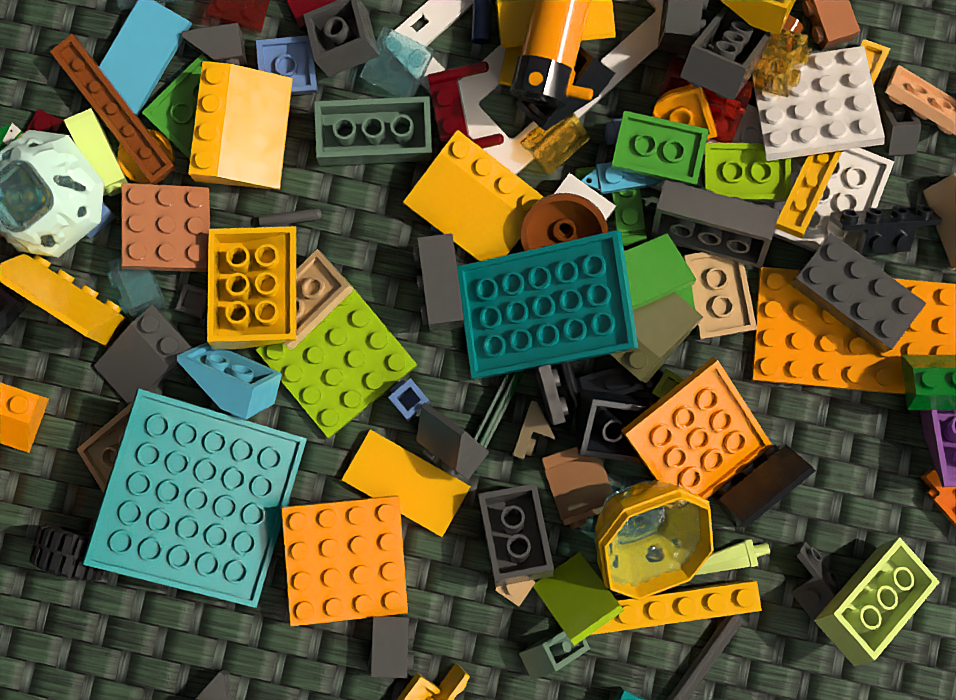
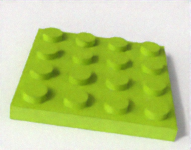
[256,277,418,439]

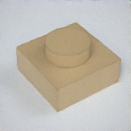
[495,580,535,606]

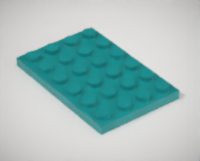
[457,230,639,380]

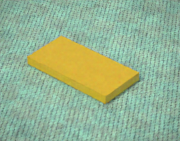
[342,430,471,537]

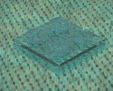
[359,26,435,98]

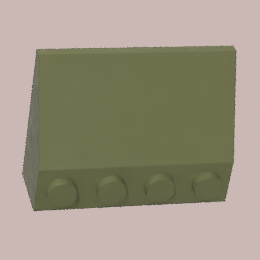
[610,250,703,383]

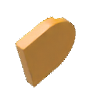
[652,84,717,139]

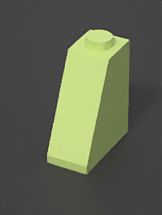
[64,108,128,196]

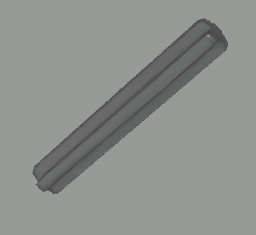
[666,615,743,700]

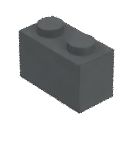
[371,615,415,678]

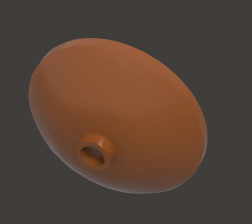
[521,193,608,251]

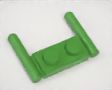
[575,166,647,247]

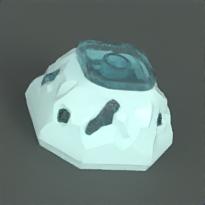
[0,130,104,258]

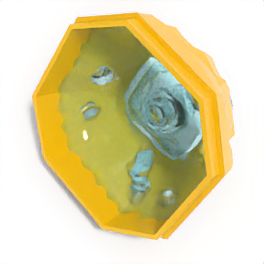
[595,480,714,600]

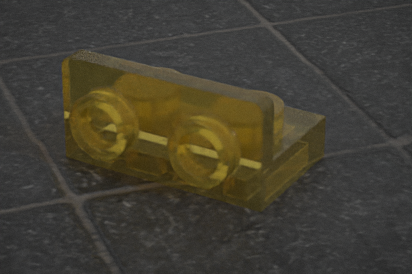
[520,113,590,175]

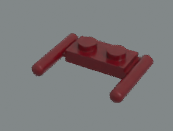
[427,61,504,149]

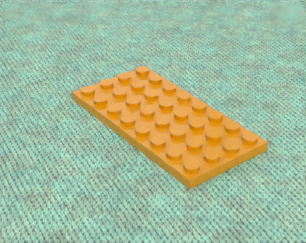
[751,267,956,395]

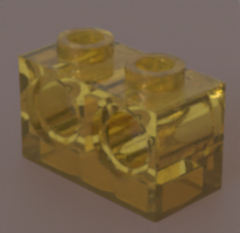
[755,29,811,97]

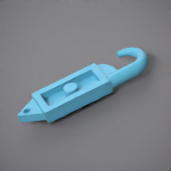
[581,162,663,195]

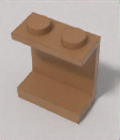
[540,447,614,529]

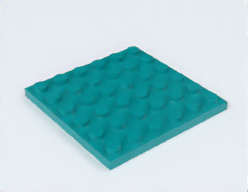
[82,388,307,608]

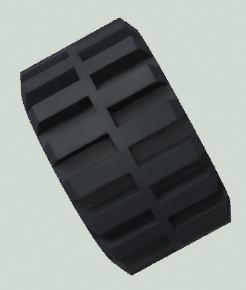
[28,524,105,582]

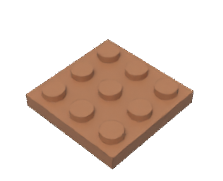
[121,183,210,272]

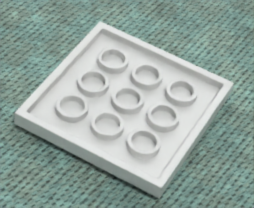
[751,46,885,161]

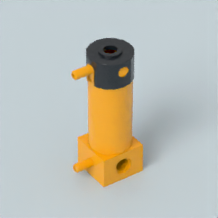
[510,0,593,108]

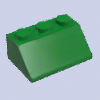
[901,355,956,410]

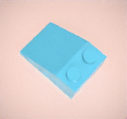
[177,342,282,420]

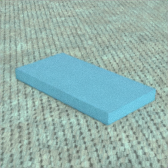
[99,0,192,116]

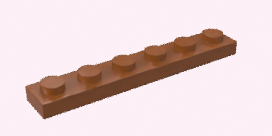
[50,34,177,185]

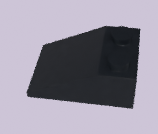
[515,45,616,131]

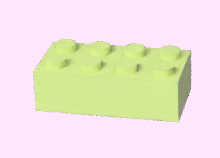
[814,537,940,666]

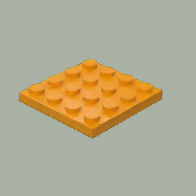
[621,357,773,503]
[281,495,408,627]

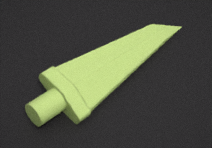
[695,538,770,575]

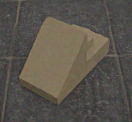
[512,400,555,460]

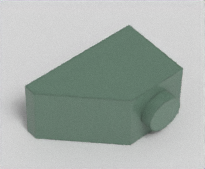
[519,629,590,680]

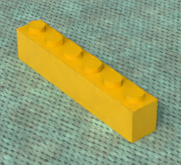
[591,580,762,635]

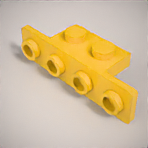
[397,664,470,700]

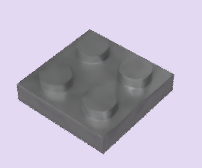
[534,364,569,425]

